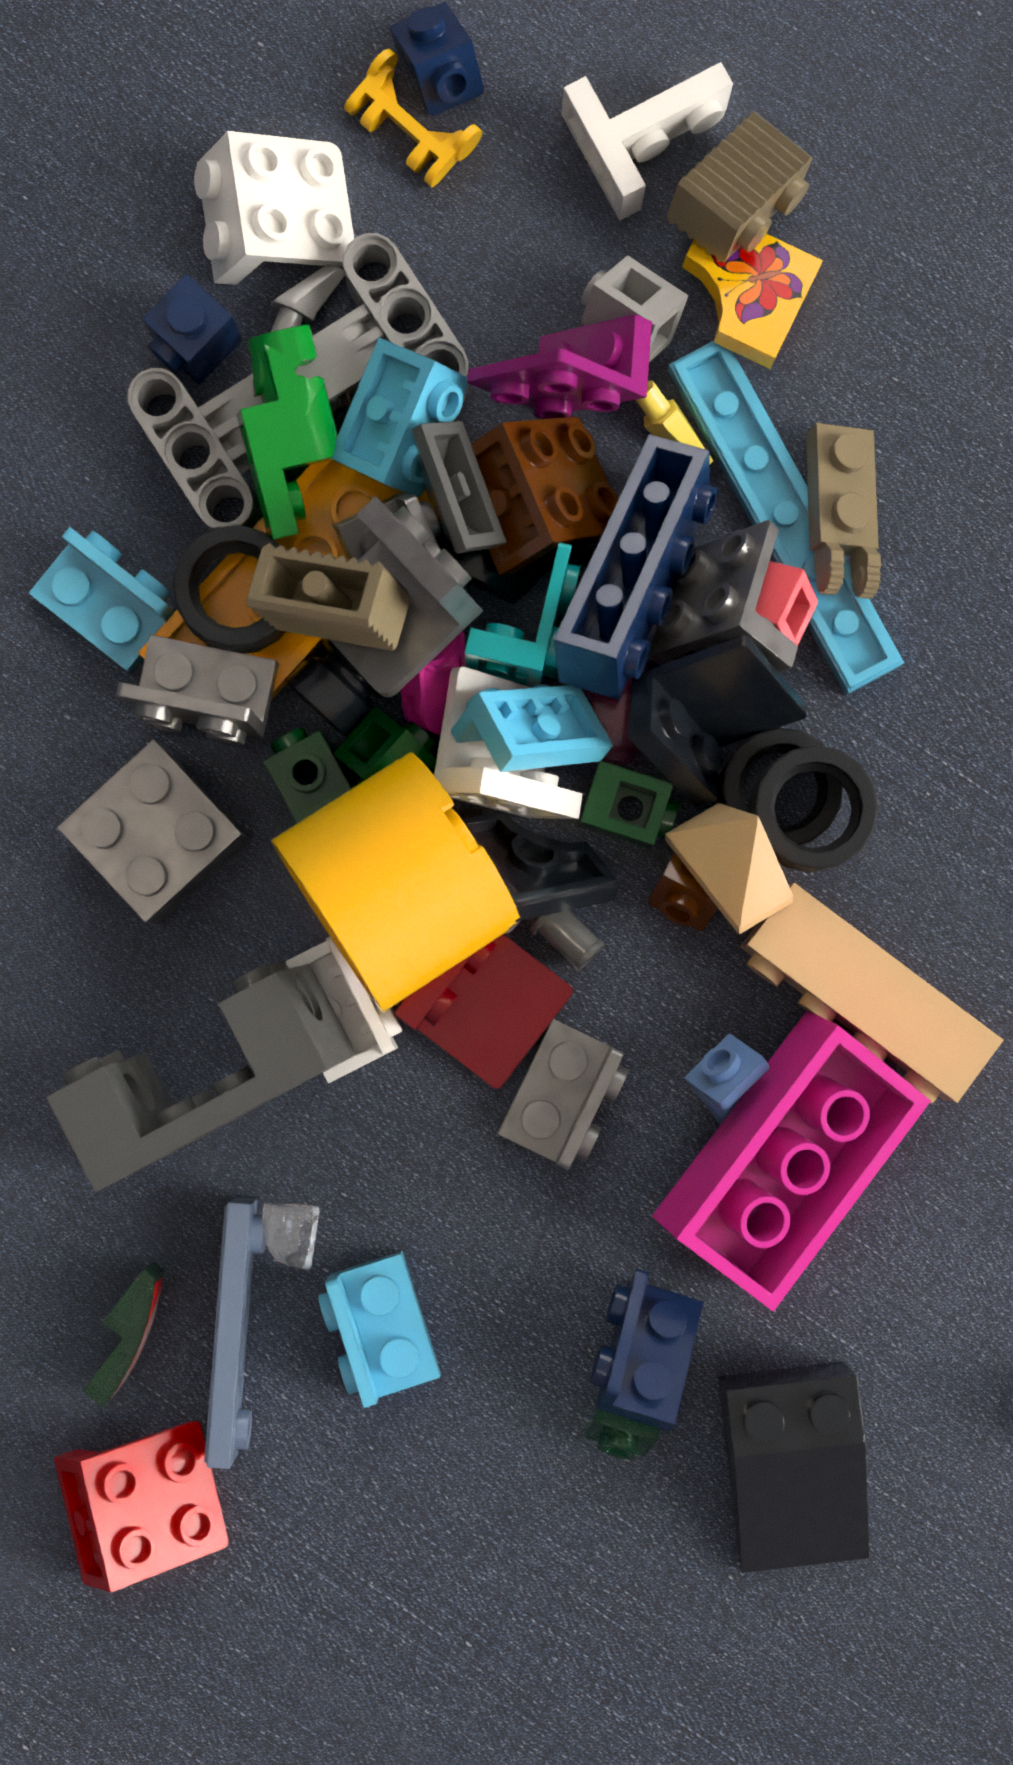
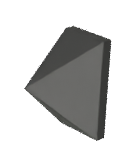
[412,421,507,553]

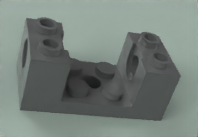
[46,960,357,1193]

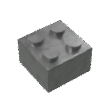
[57,739,250,925]

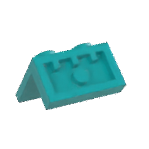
[465,542,581,687]

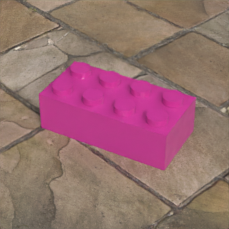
[651,1011,931,1312]

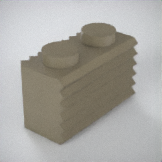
[667,111,813,262]
[247,543,411,651]

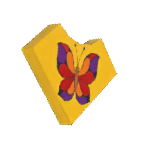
[682,234,823,369]

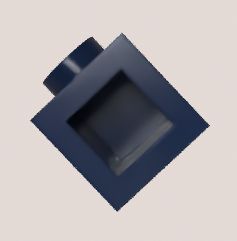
[142,273,242,385]

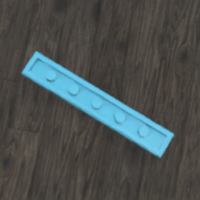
[667,341,904,696]

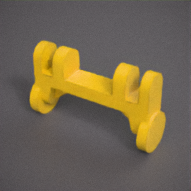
[344,48,483,187]

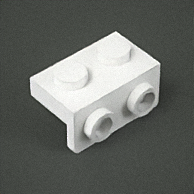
[286,937,403,1084]

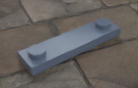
[204,1197,267,1469]

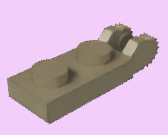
[806,423,881,599]

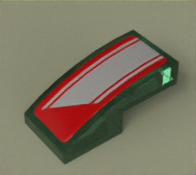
[83,1262,164,1407]

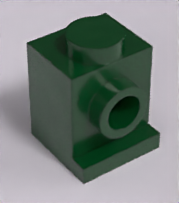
[263,727,352,823]
[578,761,679,849]

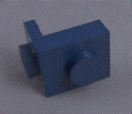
[389,2,484,116]

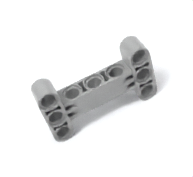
[127,233,469,531]

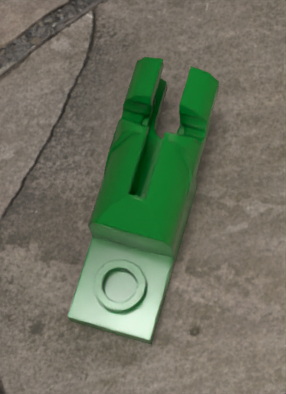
[236,325,337,540]

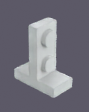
[562,62,733,221]

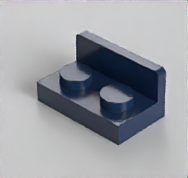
[590,1269,704,1431]

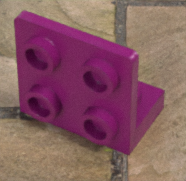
[467,314,652,419]

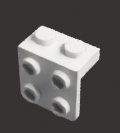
[194,131,354,285]

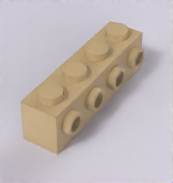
[740,883,1004,1104]

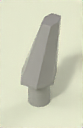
[270,265,345,332]

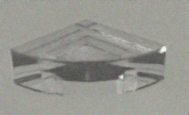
[262,1203,320,1270]

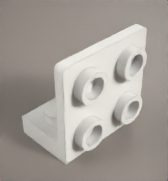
[434,667,583,819]

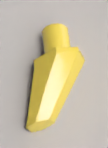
[636,381,713,464]

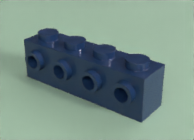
[554,434,717,700]

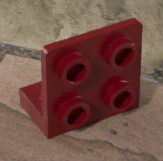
[394,934,573,1089]

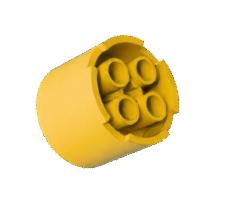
[271,752,520,1013]

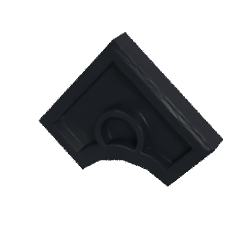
[461,811,620,922]

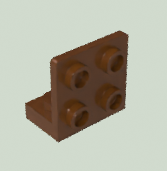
[471,417,619,576]

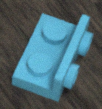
[330,337,469,497]
[29,527,175,674]
[451,684,613,772]
[318,1251,441,1408]

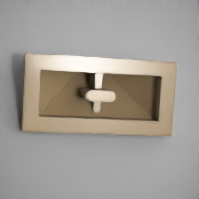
[665,803,794,934]

